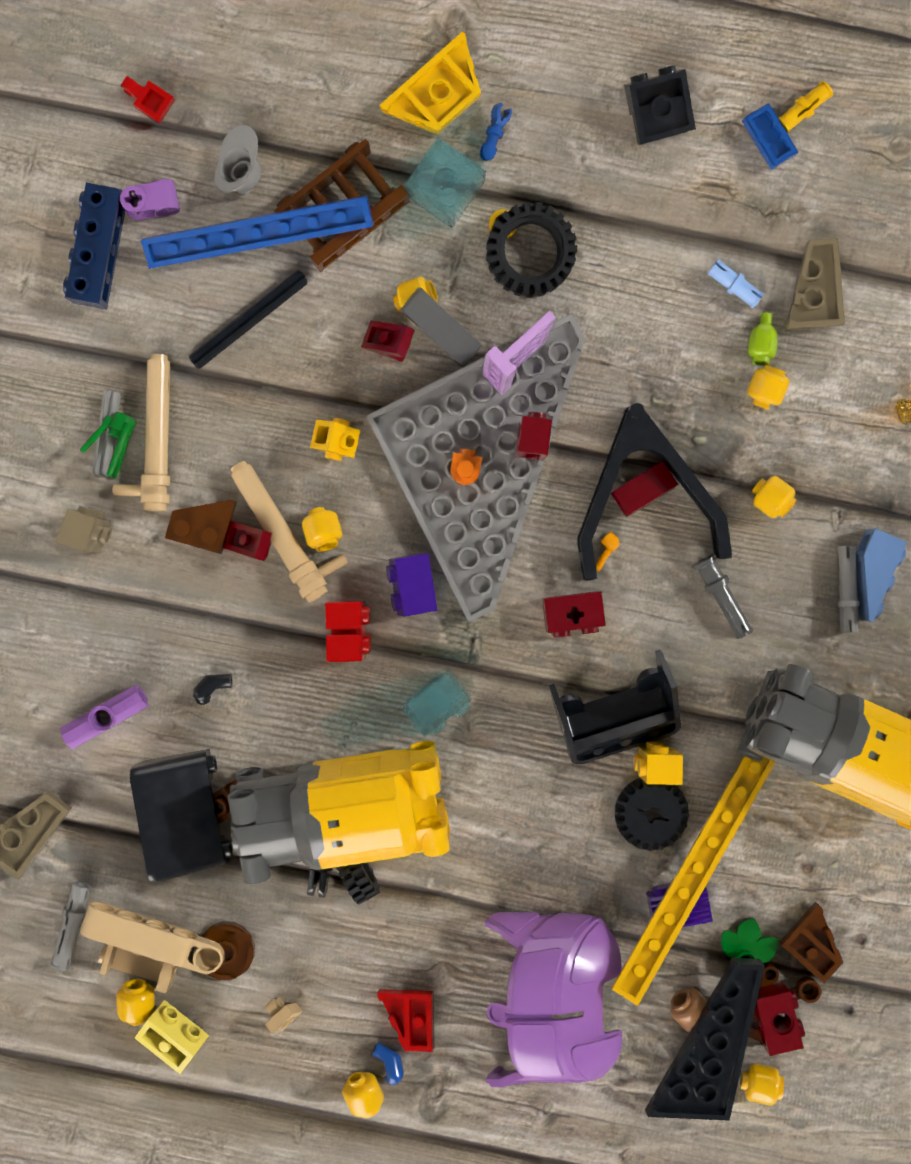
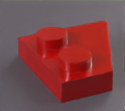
[377,989,435,1052]

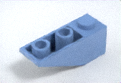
[856,528,907,622]

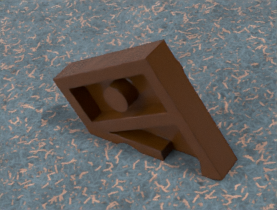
[165,500,237,554]
[779,902,844,984]

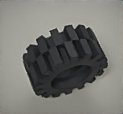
[336,862,380,905]

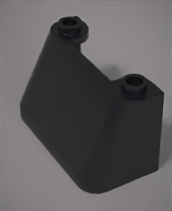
[130,749,233,883]

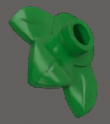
[720,917,778,963]

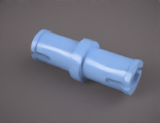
[707,259,764,308]

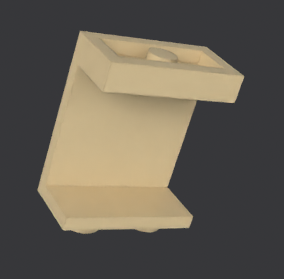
[98,945,178,994]

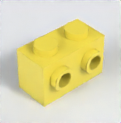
[135,1000,210,1074]

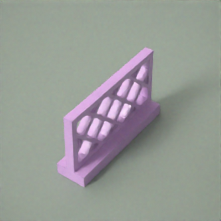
[482,311,556,395]

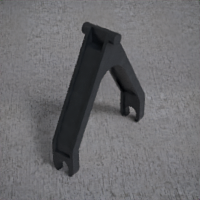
[577,403,732,581]

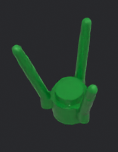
[80,412,137,478]

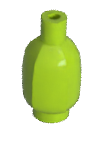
[748,312,778,367]

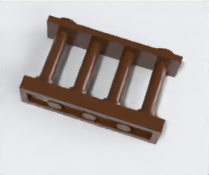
[274,139,410,272]

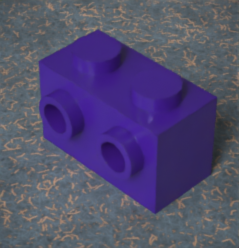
[386,553,438,617]

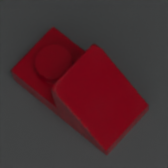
[361,320,415,362]
[223,521,272,561]

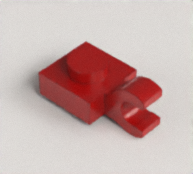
[120,76,175,124]

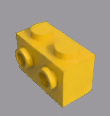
[633,742,683,785]

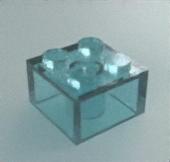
[404,138,486,229]
[403,668,472,737]

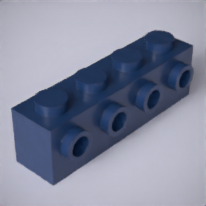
[63,182,125,310]

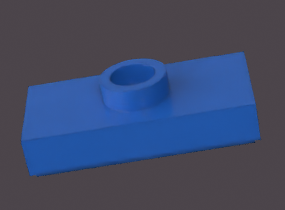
[742,103,798,170]

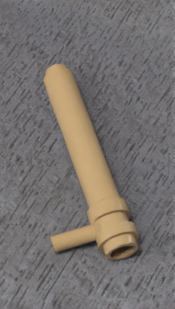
[112,354,170,511]
[230,461,348,603]

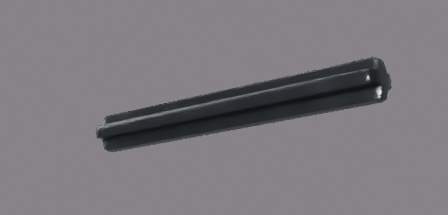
[189,270,308,369]

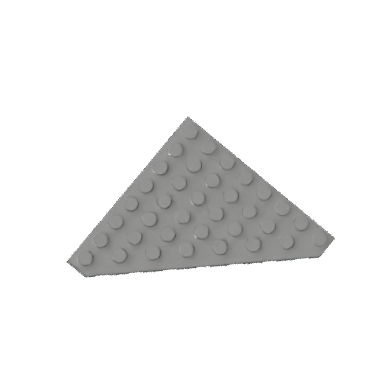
[366,313,585,622]

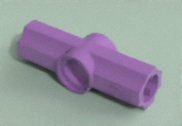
[60,684,150,750]

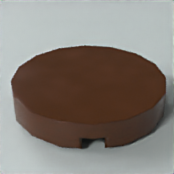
[202,921,255,981]

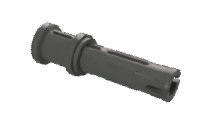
[692,554,754,639]

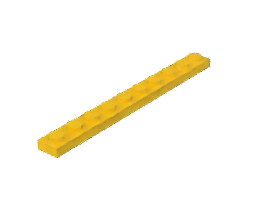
[611,756,776,1006]

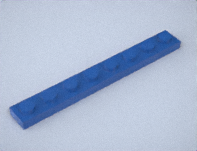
[141,195,374,269]

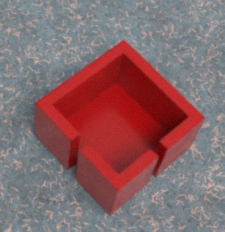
[325,600,371,662]

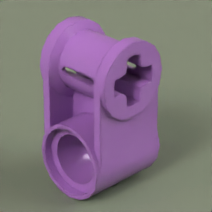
[120,179,180,220]

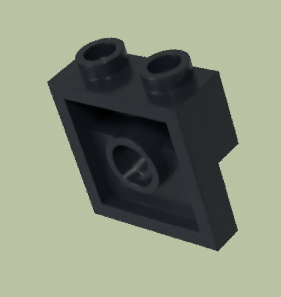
[624,65,696,145]

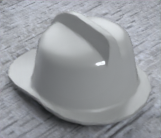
[214,125,262,195]

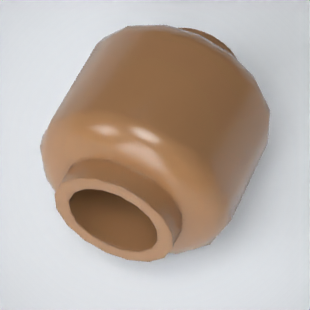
[670,988,708,1033]

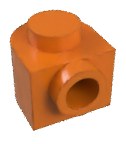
[451,448,482,486]

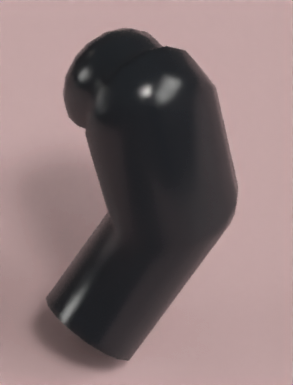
[193,674,233,705]

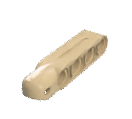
[80,902,225,974]

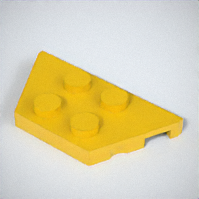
[379,31,481,135]

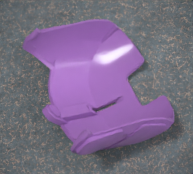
[485,912,622,1087]

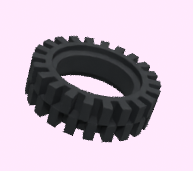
[486,202,577,298]

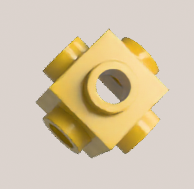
[310,418,360,461]

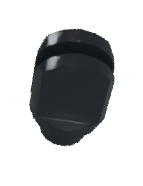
[307,867,333,898]

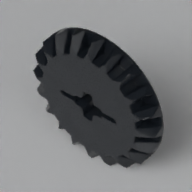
[614,778,690,851]

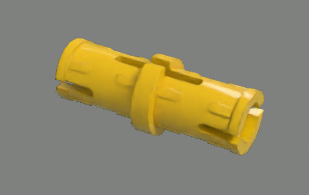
[778,81,833,133]

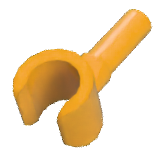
[596,531,619,572]

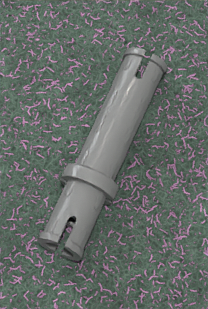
[837,546,860,633]
[50,881,91,971]

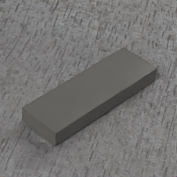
[400,287,482,367]

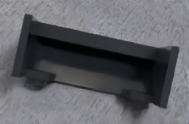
[549,649,681,764]

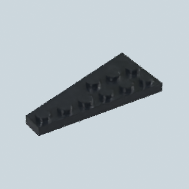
[645,958,765,1121]

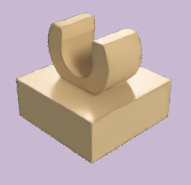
[265,997,303,1034]

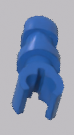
[480,103,512,161]

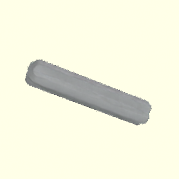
[92,390,121,476]

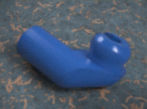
[371,1042,404,1085]

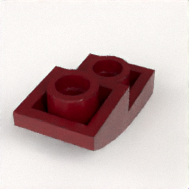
[611,461,679,517]

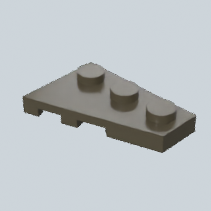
[785,238,845,331]
[0,791,72,880]

